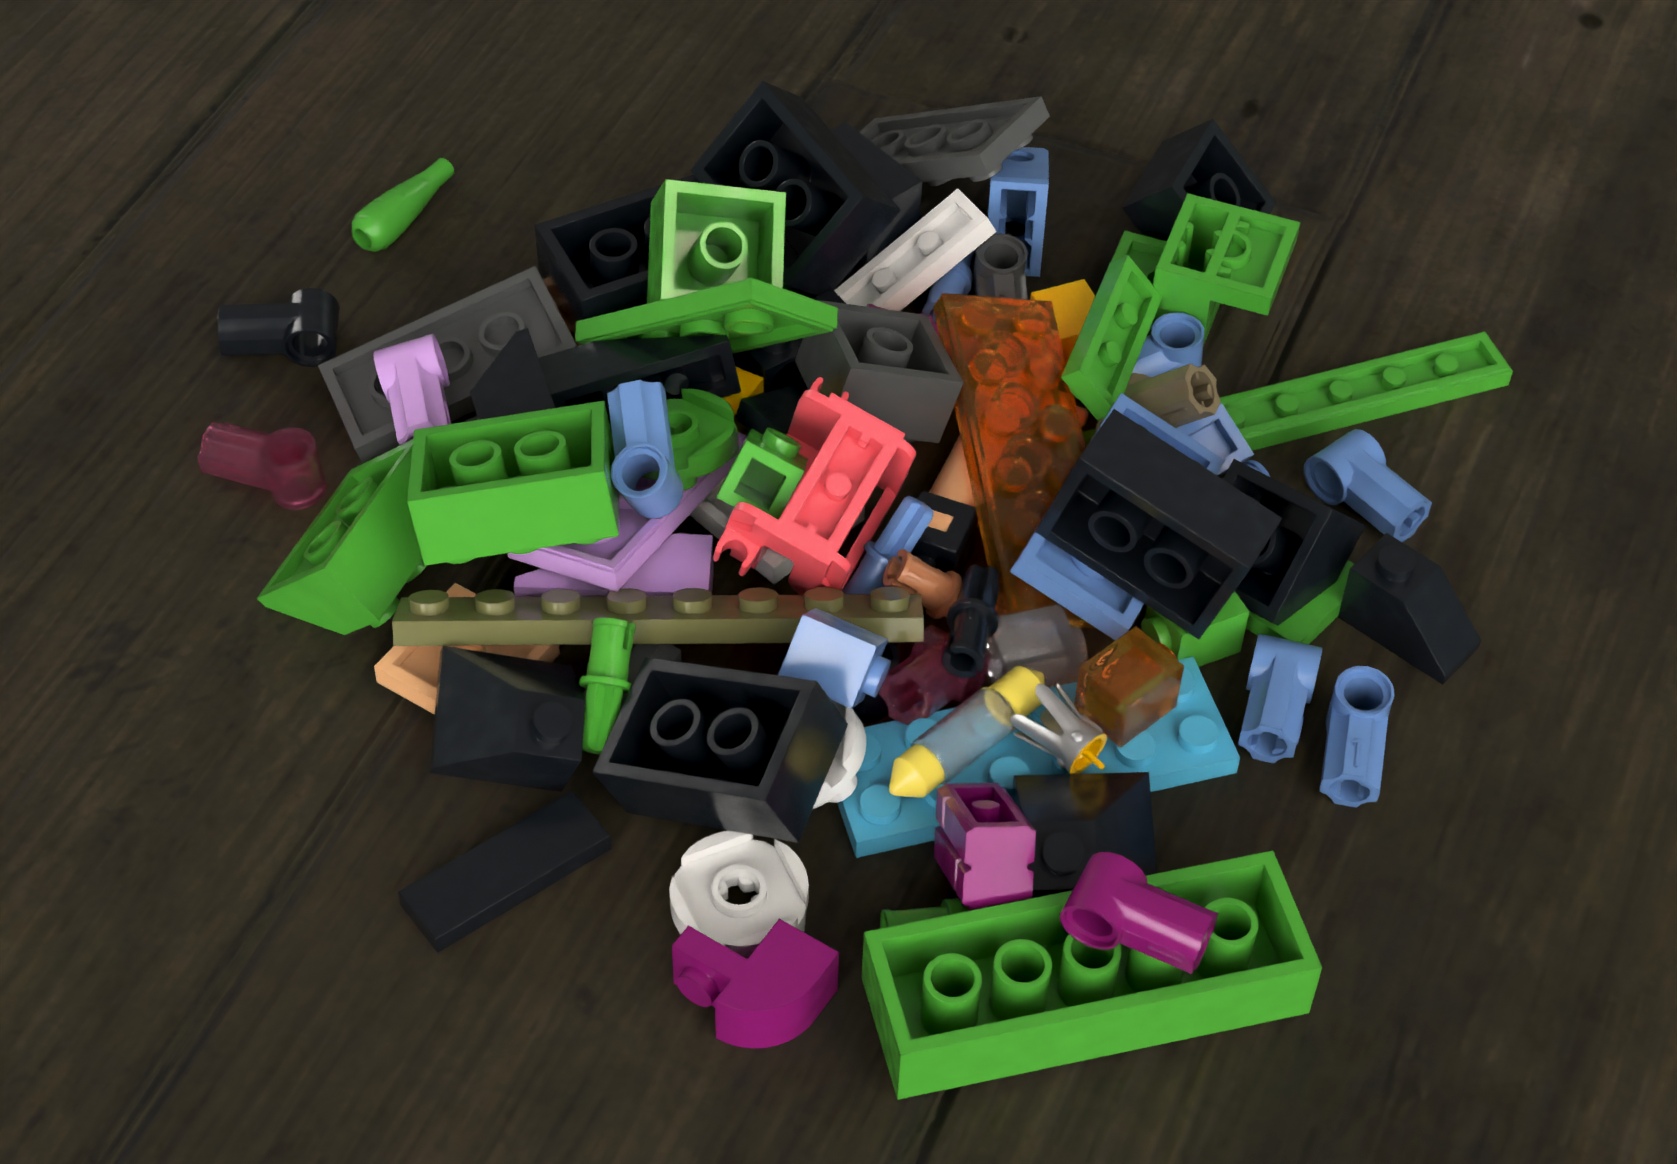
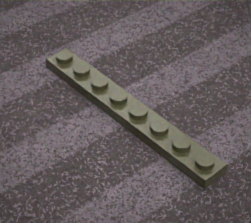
[392,587,924,646]

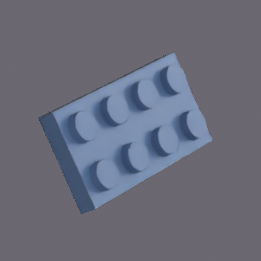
[1009,393,1225,643]

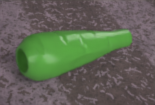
[351,158,454,252]

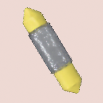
[889,666,1045,798]

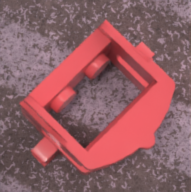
[713,377,916,595]

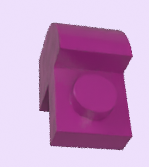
[672,919,839,1048]

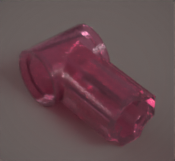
[197,422,327,510]
[879,625,991,725]

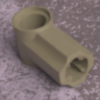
[1096,364,1221,430]

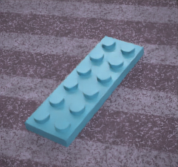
[837,657,1240,858]

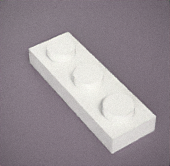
[834,189,997,311]

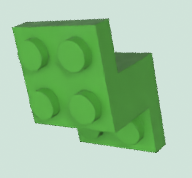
[1110,193,1301,346]

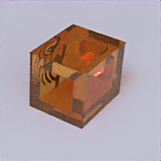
[1074,626,1184,748]

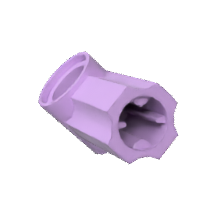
[373,334,451,445]

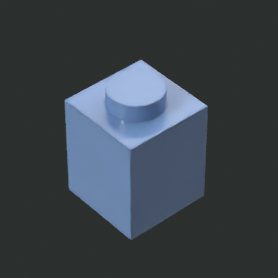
[778,608,891,709]

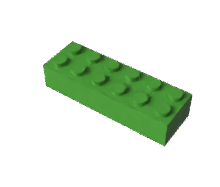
[862,850,1322,1100]

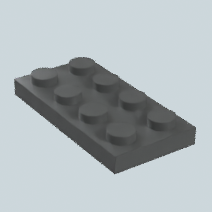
[860,96,1050,186]
[318,266,577,463]

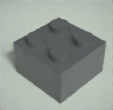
[795,300,964,443]

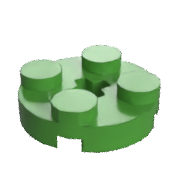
[642,389,739,490]

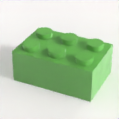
[407,401,619,566]

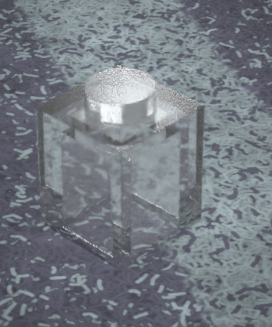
[984,604,1088,688]

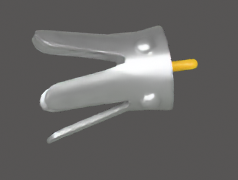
[1010,682,1107,774]

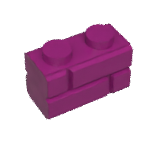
[934,783,1036,911]

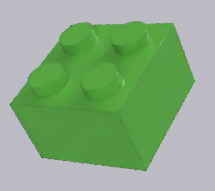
[647,179,786,304]

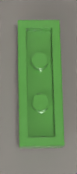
[1061,255,1162,420]

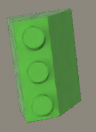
[257,439,427,635]

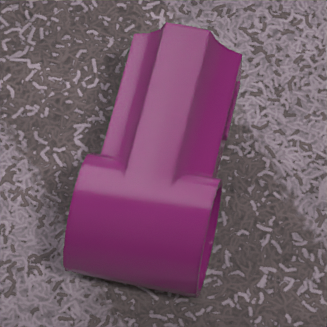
[1060,852,1218,974]

